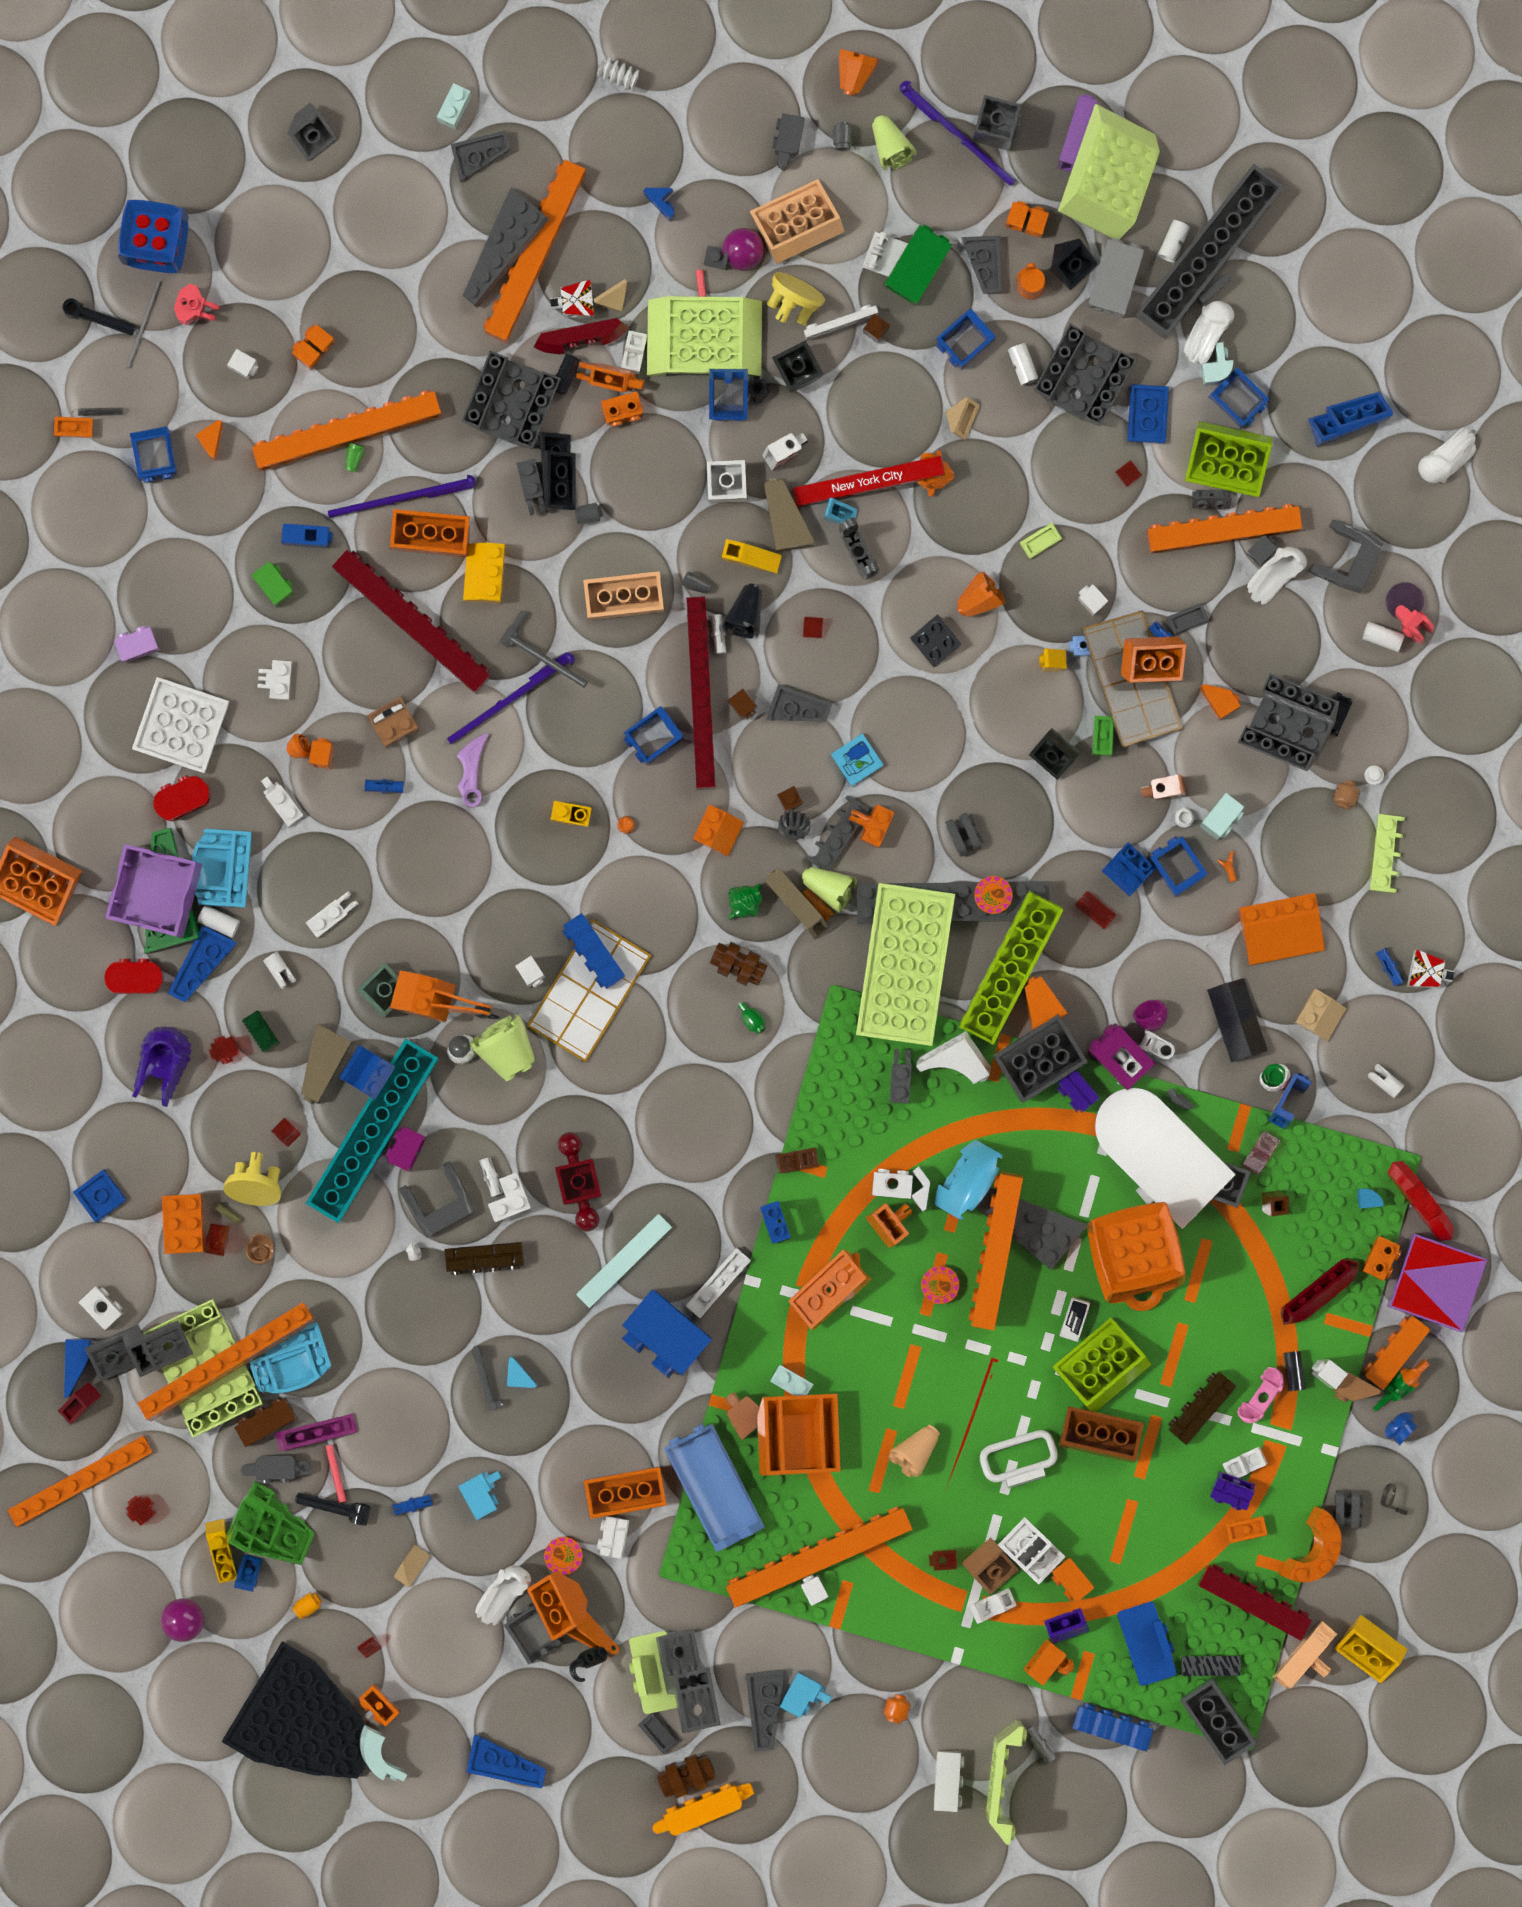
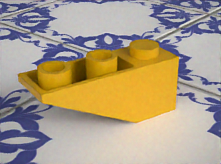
[721,539,782,574]
[206,1519,237,1583]

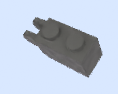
[772,113,805,170]
[516,459,546,516]
[889,1049,912,1104]

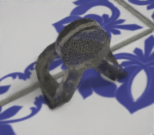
[1380,1483,1408,1516]

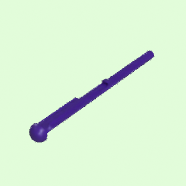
[900,81,1015,186]
[328,475,476,518]
[447,652,575,744]

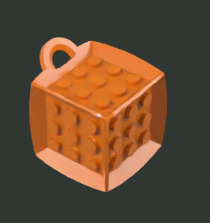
[1087,1202,1186,1311]

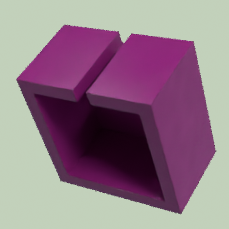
[385,1126,427,1172]

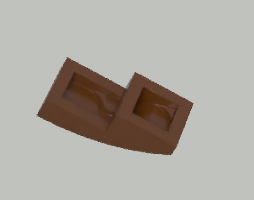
[775,1147,819,1174]

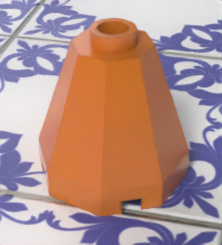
[839,49,879,96]
[957,571,1006,617]

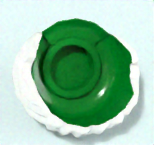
[1260,1064,1290,1092]

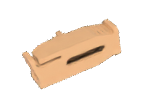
[1272,1620,1337,1689]

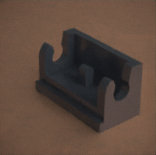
[1330,692,1353,736]

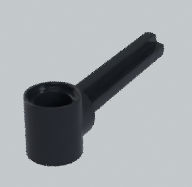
[62,298,136,336]
[295,1493,371,1526]

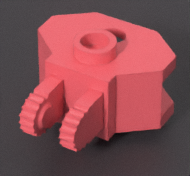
[174,284,220,325]
[1395,605,1435,645]

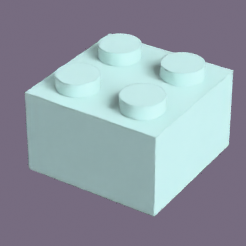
[1199,793,1244,840]

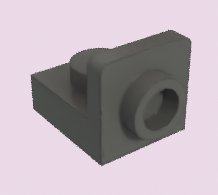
[704,246,730,270]

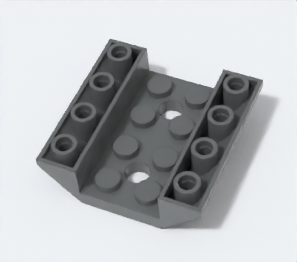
[1033,323,1137,426]
[462,351,561,449]
[1238,673,1339,771]

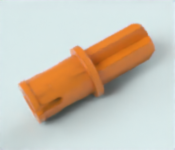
[802,888,835,922]

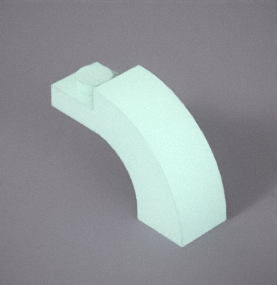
[360,1725,407,1782]

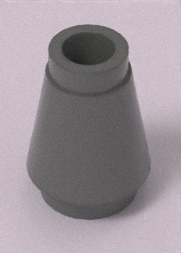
[682,571,711,594]

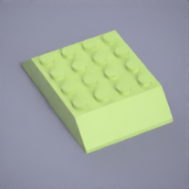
[1058,104,1160,239]

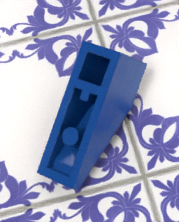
[64,1339,93,1398]

